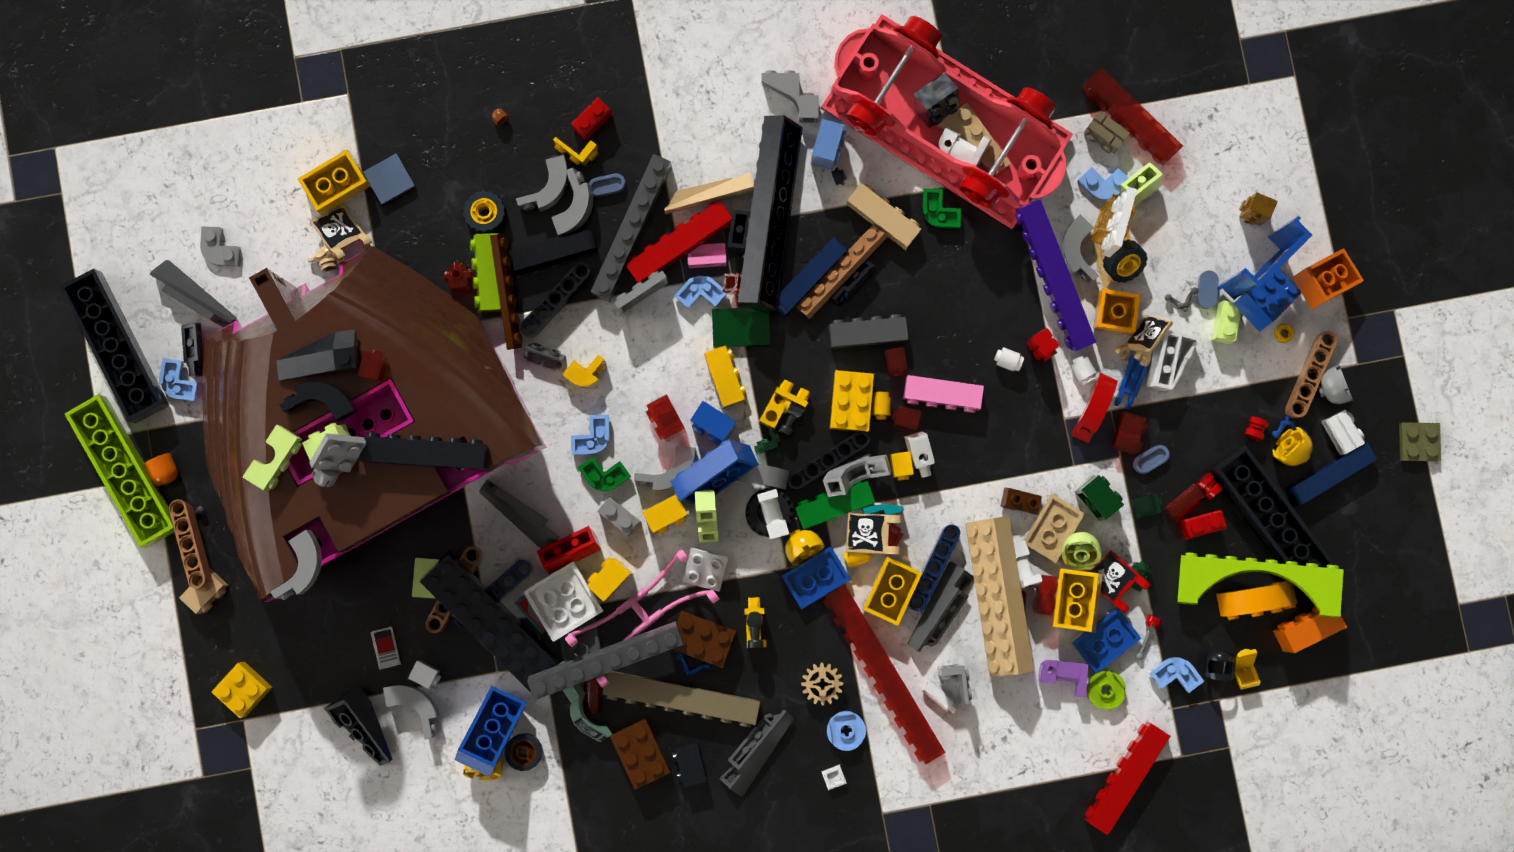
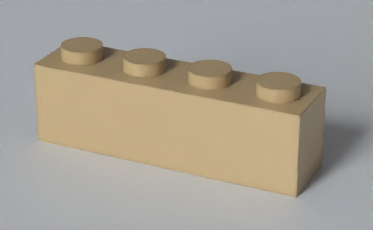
[846,183,921,250]

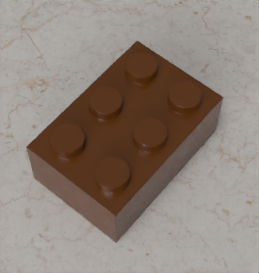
[673,611,736,668]
[610,717,671,790]

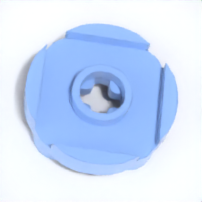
[827,711,866,751]

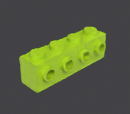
[470,233,501,313]

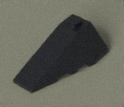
[324,686,393,766]

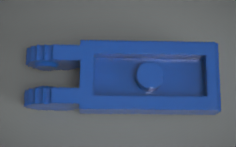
[1114,355,1148,411]

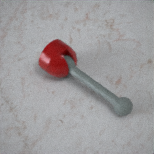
[1136,614,1162,660]

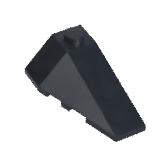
[276,329,361,381]

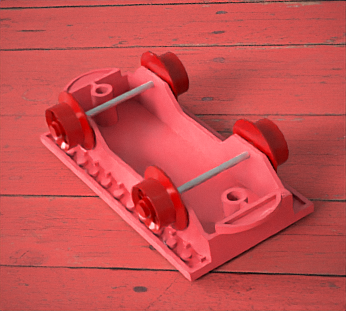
[821,14,1073,229]

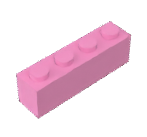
[903,375,984,413]

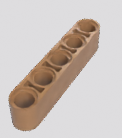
[1285,331,1338,419]
[169,499,213,592]
[426,546,483,633]

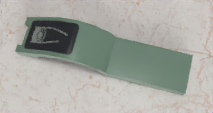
[559,661,612,742]

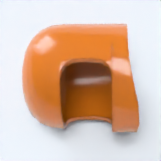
[144,453,178,486]

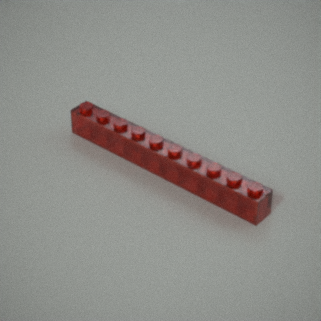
[823,584,946,765]

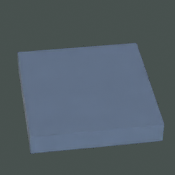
[363,154,415,205]

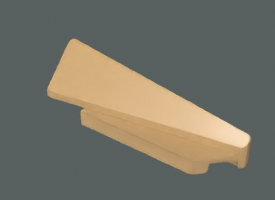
[664,172,754,214]

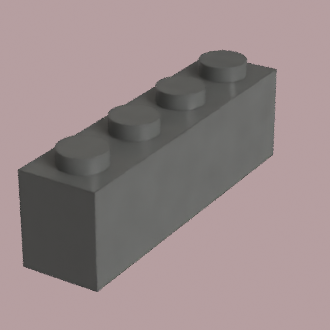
[829,314,908,349]

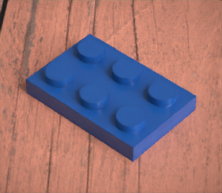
[782,547,851,609]
[1071,607,1142,674]

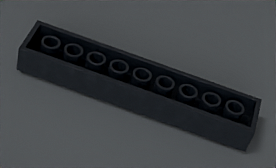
[738,115,803,312]

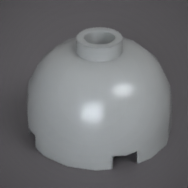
[1318,365,1353,404]

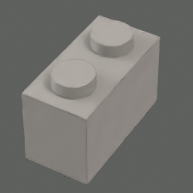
[597,496,641,536]

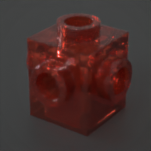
[444,262,473,291]

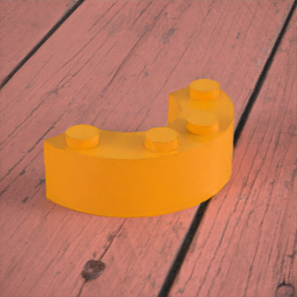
[1216,581,1297,620]

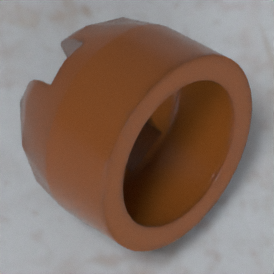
[492,109,509,126]

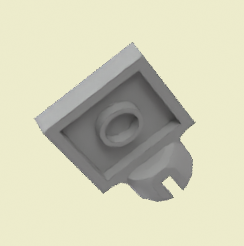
[310,433,366,487]

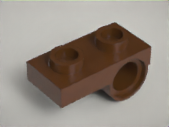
[1000,487,1042,515]

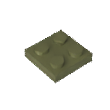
[1399,423,1441,462]

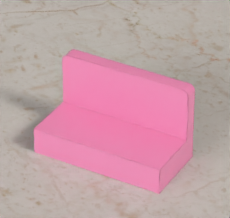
[688,243,727,268]

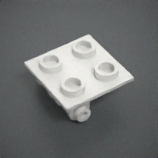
[682,547,728,592]

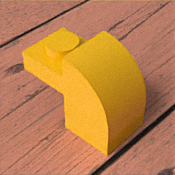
[562,355,606,388]

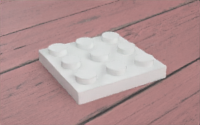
[1101,187,1137,257]
[523,562,603,642]

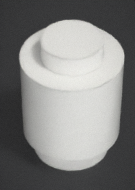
[994,347,1024,371]
[1071,355,1097,385]

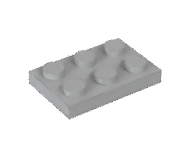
[614,271,668,314]

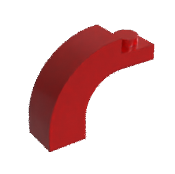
[1071,373,1118,443]

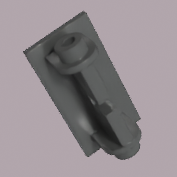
[524,343,565,371]

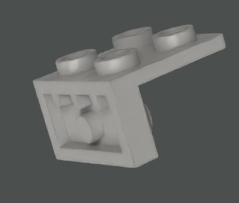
[937,664,972,706]

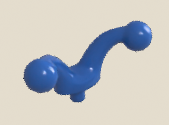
[1272,416,1307,438]
[677,652,711,678]

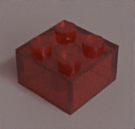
[645,394,686,442]

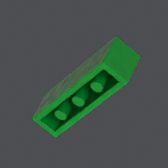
[795,481,876,530]

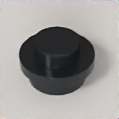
[831,167,847,185]

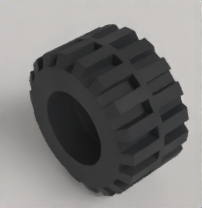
[745,488,794,537]

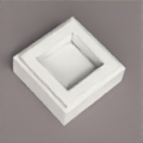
[821,764,847,790]

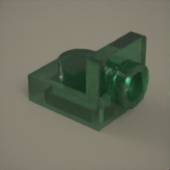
[754,429,781,455]
[1131,494,1163,518]
[1131,561,1154,592]

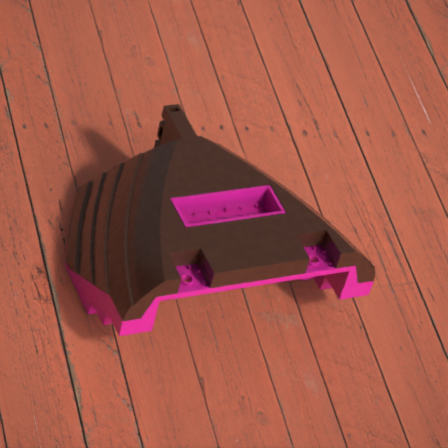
[202,246,547,602]

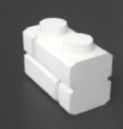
[1321,410,1365,455]

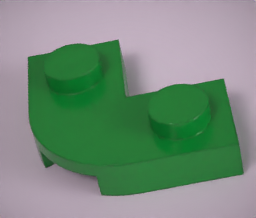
[923,188,961,229]
[578,457,631,492]

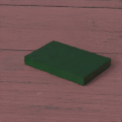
[712,308,770,348]

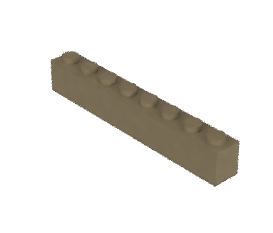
[602,671,760,727]

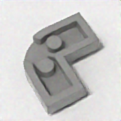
[200,226,240,267]

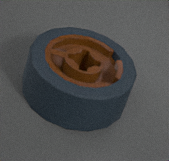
[504,733,543,771]

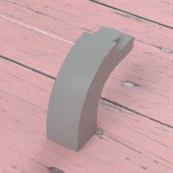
[516,155,569,212]
[551,168,594,237]
[1061,214,1099,284]
[634,446,696,491]
[823,454,892,497]
[737,464,789,490]
[271,530,322,600]
[383,685,440,740]

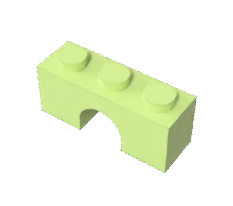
[243,425,302,491]
[695,490,719,543]

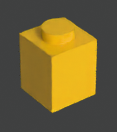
[890,451,914,481]

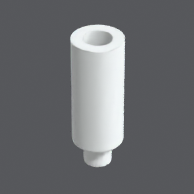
[922,680,958,713]

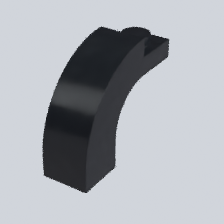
[279,382,358,422]

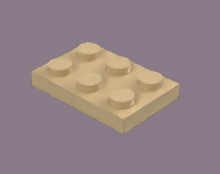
[1023,494,1085,563]

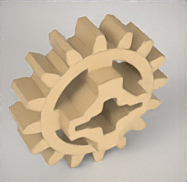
[801,662,843,705]

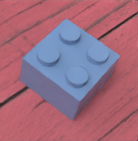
[811,119,846,170]

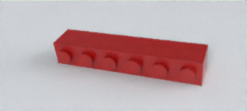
[625,200,732,283]
[1084,722,1171,835]

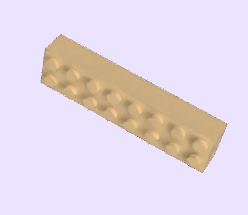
[965,516,1034,677]

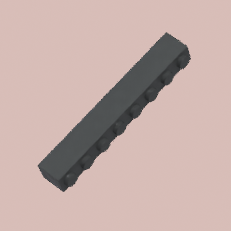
[591,154,672,303]
[527,621,683,700]

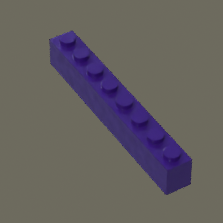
[1015,200,1097,351]

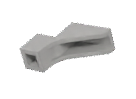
[761,70,818,122]

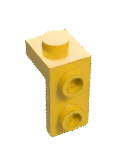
[553,137,598,167]
[1234,649,1260,690]

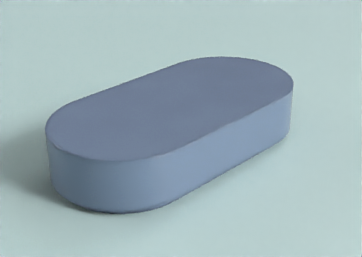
[589,173,626,198]
[1197,270,1219,309]
[1133,445,1170,474]

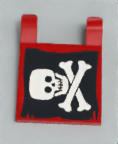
[1091,550,1150,613]

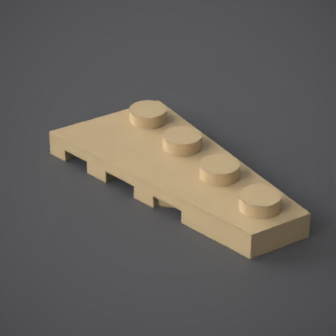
[936,103,1011,176]

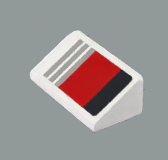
[371,627,401,670]

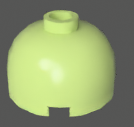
[1062,532,1101,571]

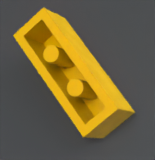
[704,345,747,409]

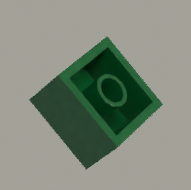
[1074,475,1124,521]

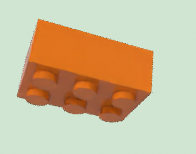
[1292,248,1364,310]
[1273,606,1347,653]

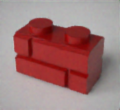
[571,98,613,141]
[1026,328,1059,361]
[1179,510,1227,539]

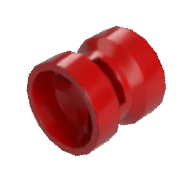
[1244,416,1270,441]
[1196,473,1223,499]

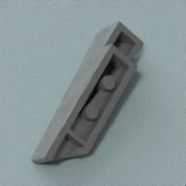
[149,260,237,328]
[479,479,560,549]
[908,561,974,652]
[719,710,794,797]

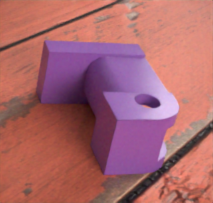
[1038,660,1089,697]

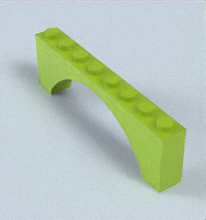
[1178,553,1344,619]

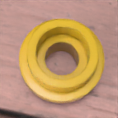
[1274,324,1294,343]

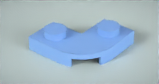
[1077,167,1129,200]
[674,276,728,309]
[159,358,200,402]
[571,415,610,455]
[1148,657,1204,693]

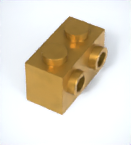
[1239,192,1278,226]

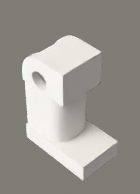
[939,127,993,167]
[757,489,789,540]
[1014,541,1043,592]

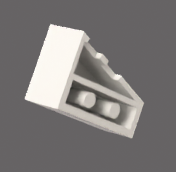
[1146,330,1201,391]

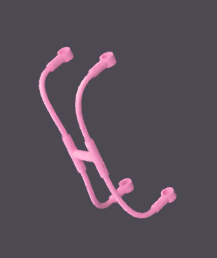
[565,550,719,688]

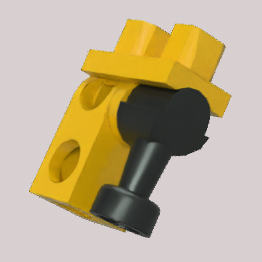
[759,380,810,438]
[745,597,766,648]

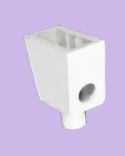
[904,431,935,478]

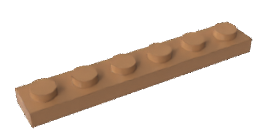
[795,225,887,319]

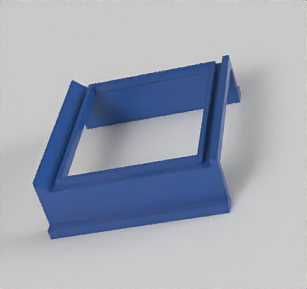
[1217,215,1312,300]

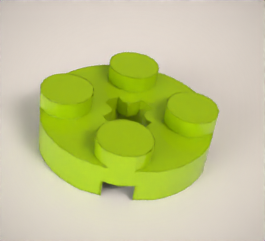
[1086,670,1126,709]

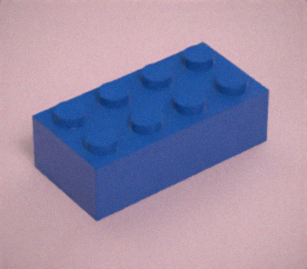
[670,439,759,504]
[454,686,527,777]

